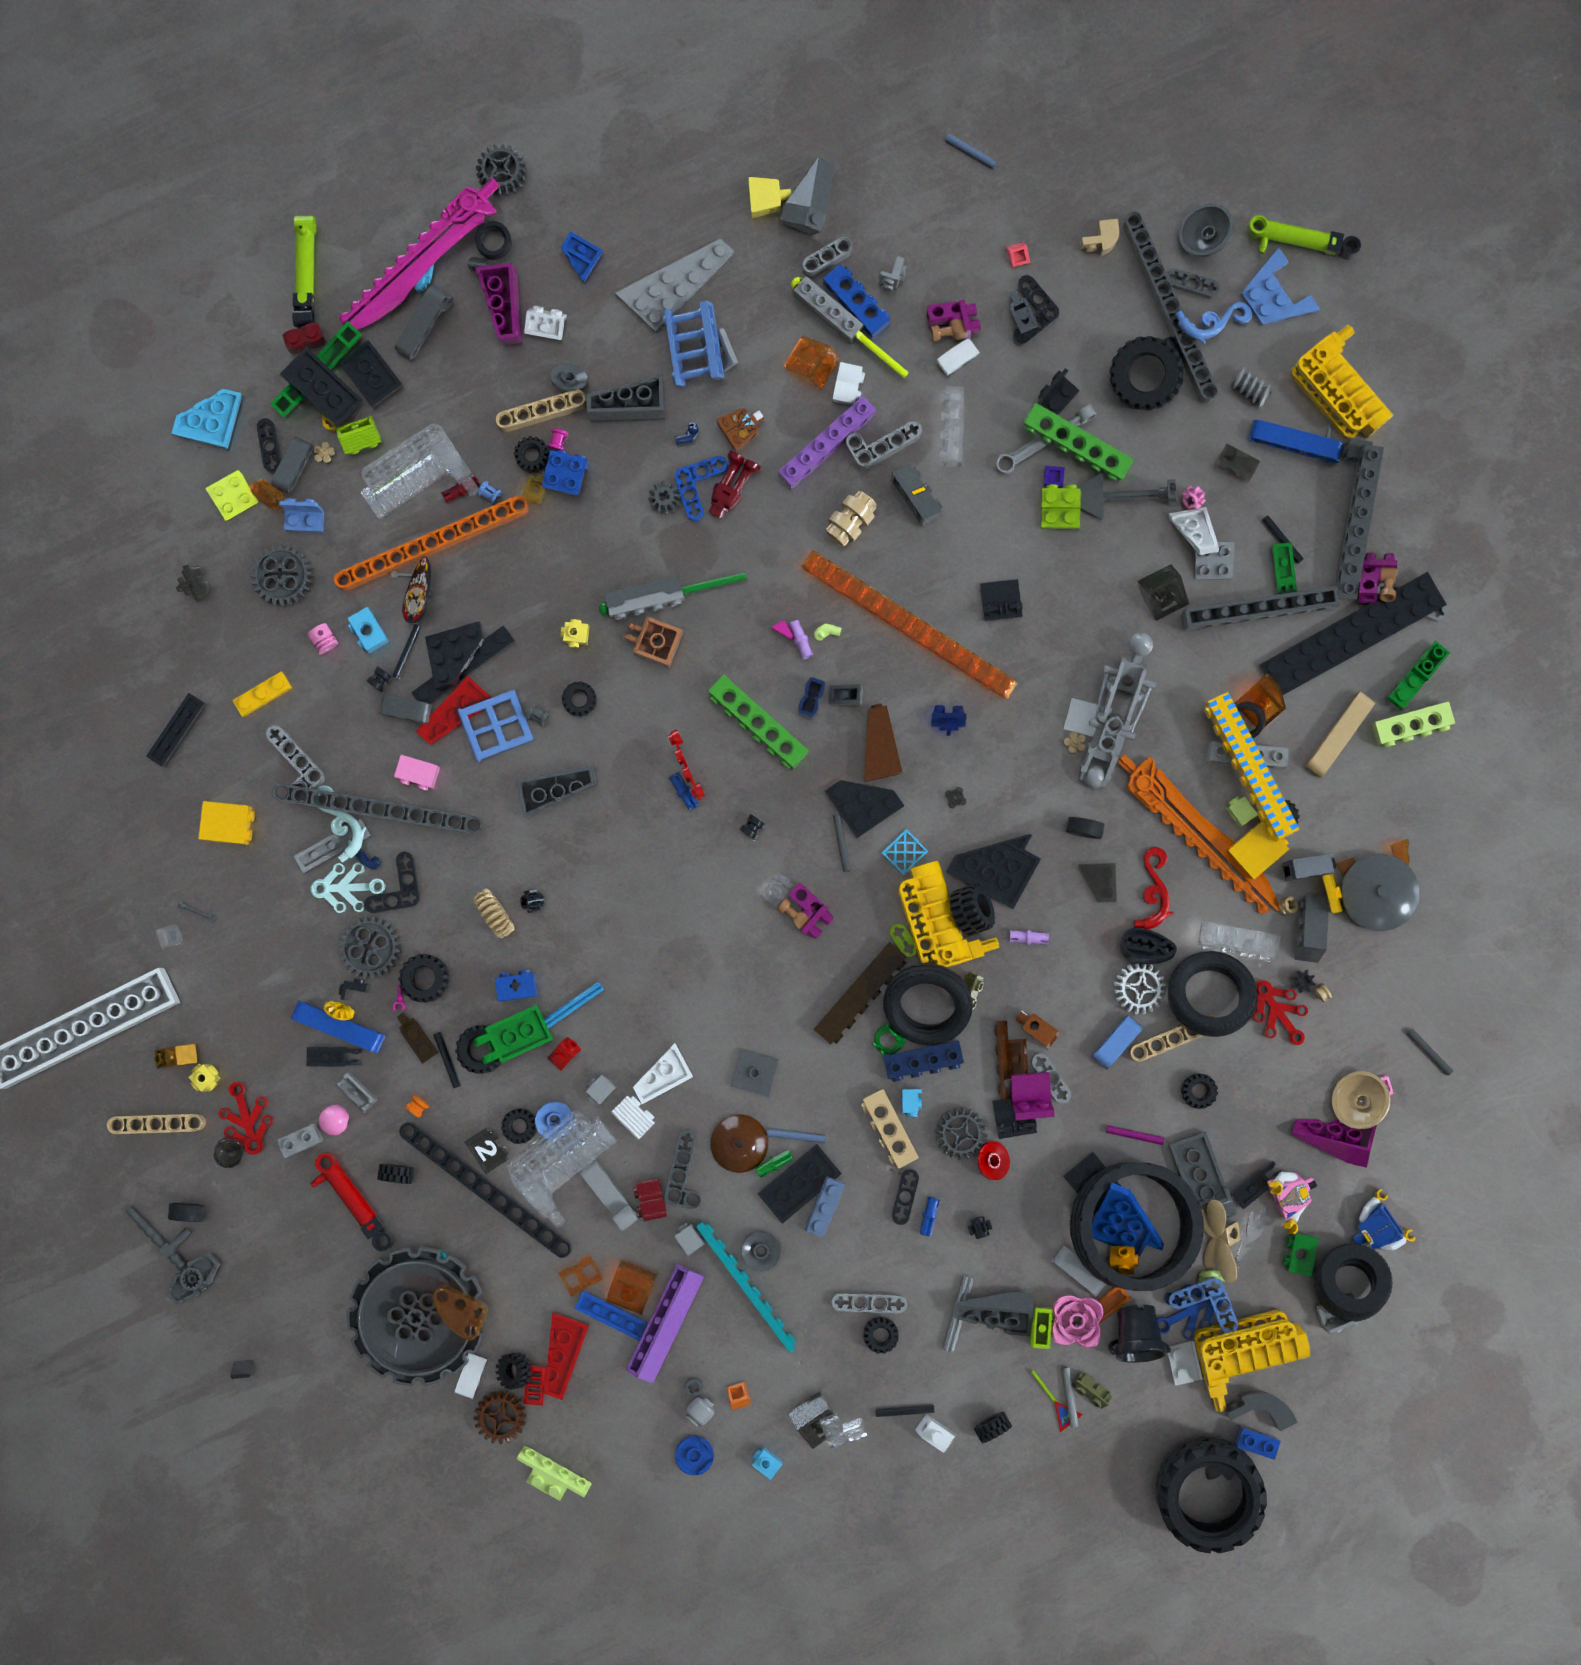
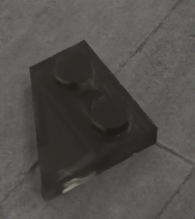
[1078,863,1117,903]

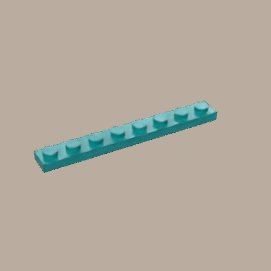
[696,1221,797,1353]

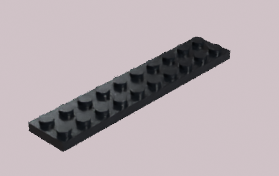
[1259,572,1447,698]

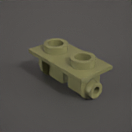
[964,972,984,1010]
[1072,1372,1112,1409]

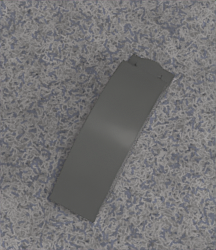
[1225,1391,1298,1431]

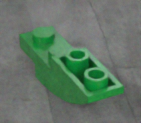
[1387,640,1450,711]

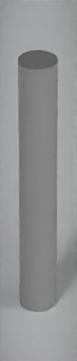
[1062,1367,1079,1428]

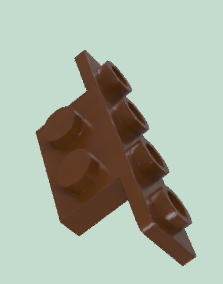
[995,1021,1028,1099]

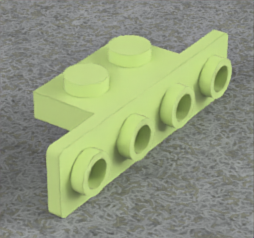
[517,1445,592,1501]

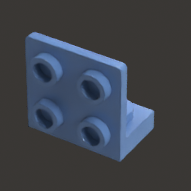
[279,498,324,533]

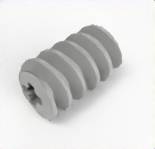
[1232,367,1273,407]

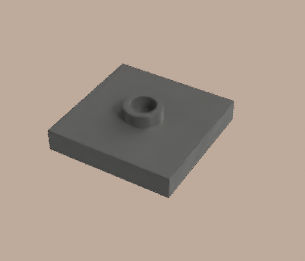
[731,1049,779,1097]

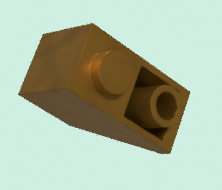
[154,1044,197,1069]

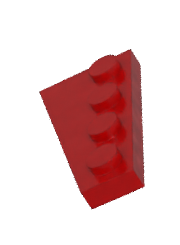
[416,675,492,745]

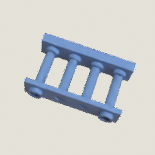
[663,301,724,387]

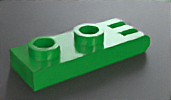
[1272,542,1297,595]

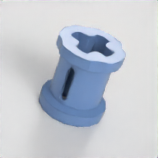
[477,481,502,505]

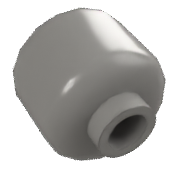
[685,1397,714,1427]

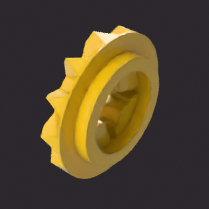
[323,1001,354,1021]

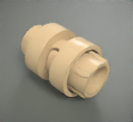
[826,491,877,546]

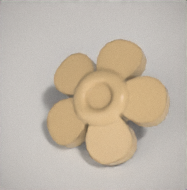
[314,442,335,463]
[1064,731,1086,753]

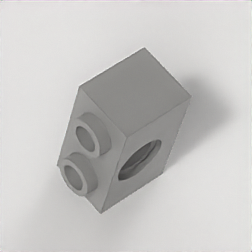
[277,1124,324,1158]
[675,1223,705,1256]

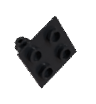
[980,579,1023,621]
[992,1098,1037,1139]

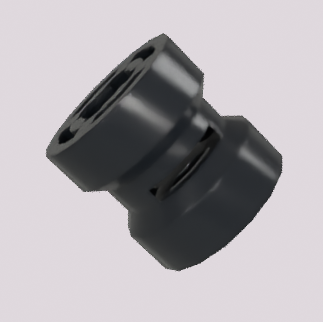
[367,666,393,693]
[739,814,766,840]

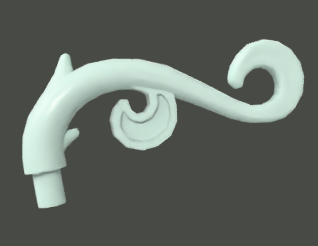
[315,785,366,863]

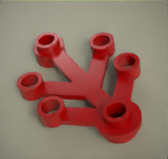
[668,729,705,801]
[1253,980,1308,1045]
[218,1082,274,1155]

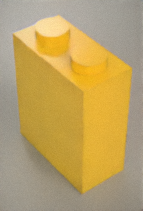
[198,801,255,845]
[1227,821,1289,879]

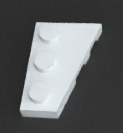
[1169,507,1219,555]
[633,1043,693,1104]

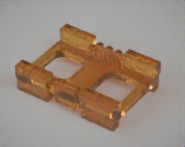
[559,1255,603,1296]

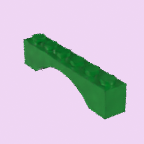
[270,321,363,418]

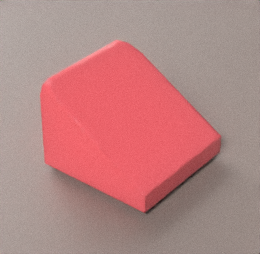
[1006,242,1030,268]

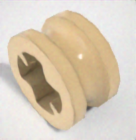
[1279,896,1299,915]
[1314,983,1332,1002]

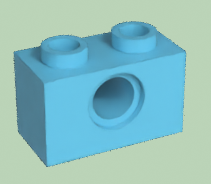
[348,607,389,653]

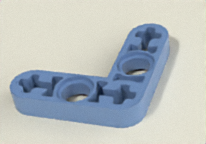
[1169,1278,1238,1333]

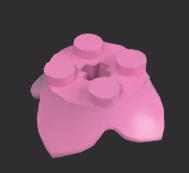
[1051,1295,1103,1348]

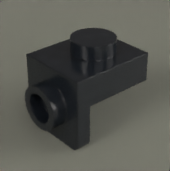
[339,978,370,1000]

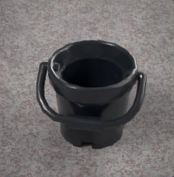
[1108,1305,1171,1363]

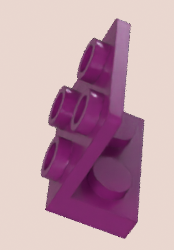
[1011,1072,1055,1120]

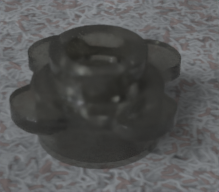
[945,787,966,809]

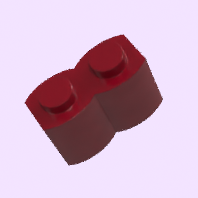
[282,323,326,354]
[633,1177,667,1221]

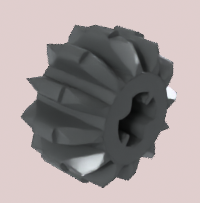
[648,481,681,514]

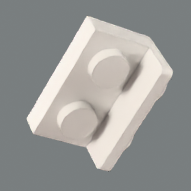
[524,306,567,340]

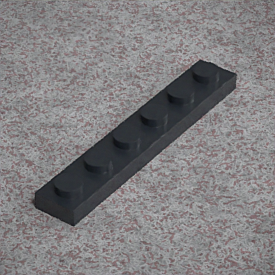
[411,625,515,704]

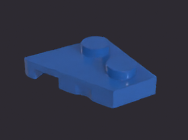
[561,231,603,283]

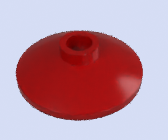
[977,1141,1010,1180]

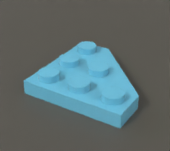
[171,389,243,449]

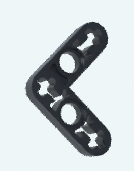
[1013,275,1059,346]
[364,852,420,913]

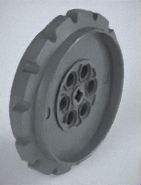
[347,1246,486,1386]

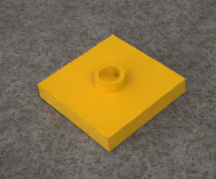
[1323,874,1344,913]

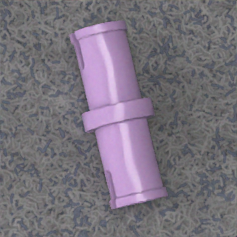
[788,620,814,660]
[1010,930,1049,945]

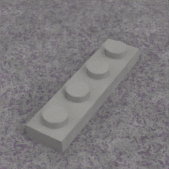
[294,819,371,873]

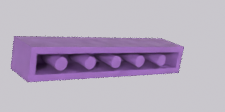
[626,1264,704,1383]

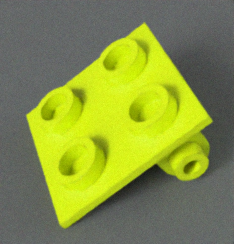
[205,469,258,521]

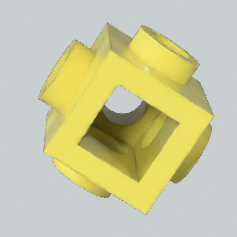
[560,619,590,648]
[189,1064,221,1092]

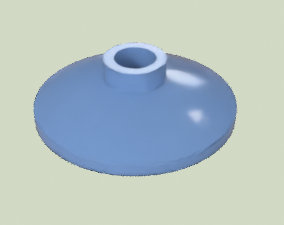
[535,1102,573,1139]

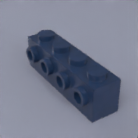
[883,1040,964,1082]

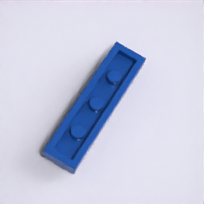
[574,1290,648,1341]

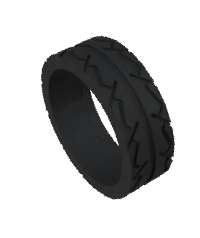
[1070,1163,1204,1291]

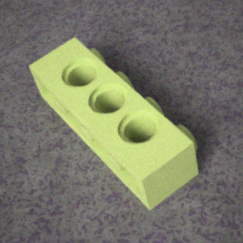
[1371,701,1455,748]

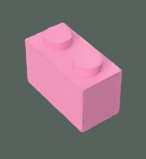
[394,755,440,791]

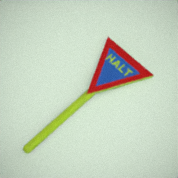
[1031,1370,1083,1432]

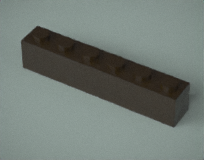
[813,942,907,1044]

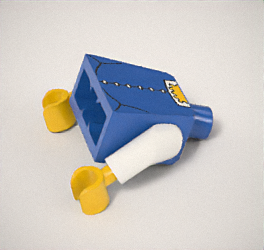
[1353,1189,1416,1251]

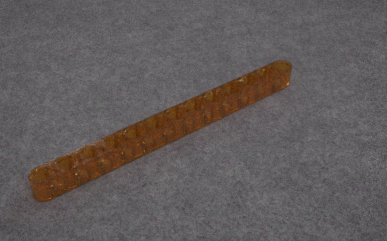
[801,550,1018,699]

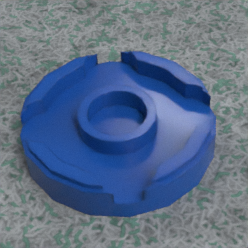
[675,1435,714,1475]

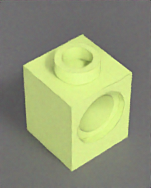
[1226,796,1258,827]

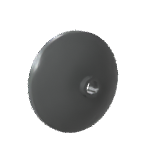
[1179,203,1234,257]

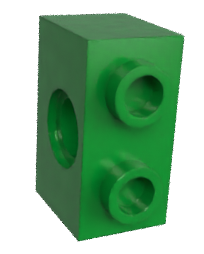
[1283,1233,1319,1277]

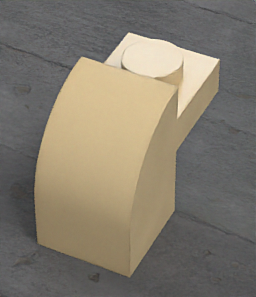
[1080,219,1119,256]

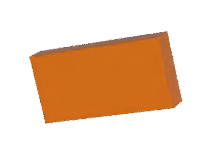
[1097,1287,1131,1323]

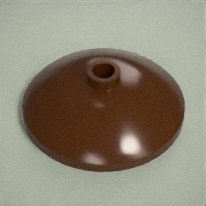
[710,1114,768,1173]

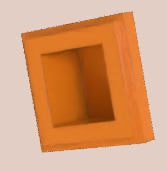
[726,1382,751,1410]

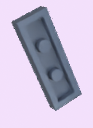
[805,1176,846,1237]

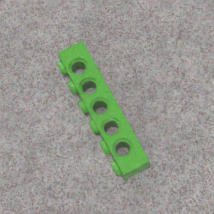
[1022,403,1134,481]
[708,674,809,769]

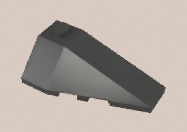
[953,1292,1033,1336]

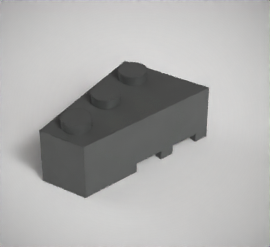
[1295,893,1329,963]

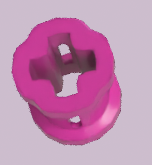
[547,428,568,451]

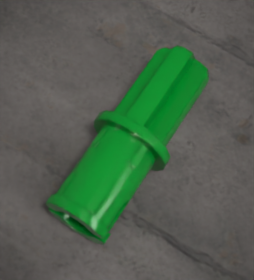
[755,1150,793,1178]

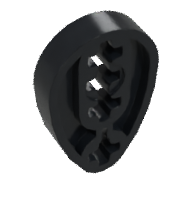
[1120,928,1177,964]

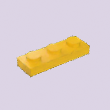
[232,671,292,717]

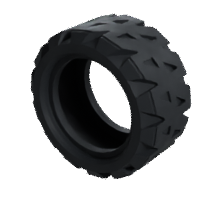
[1156,1437,1267,1554]

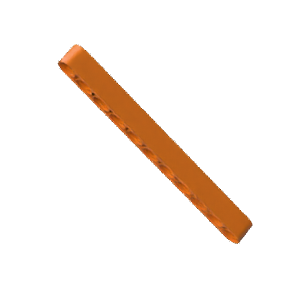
[334,496,528,591]

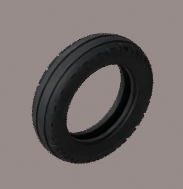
[1168,951,1257,1037]
[883,963,973,1045]

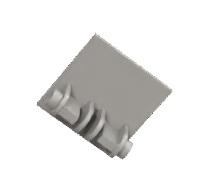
[1194,541,1234,580]

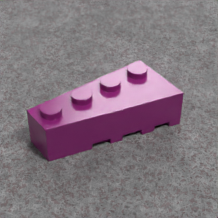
[475,263,522,345]

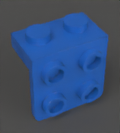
[542,450,589,496]

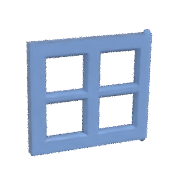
[457,690,534,762]

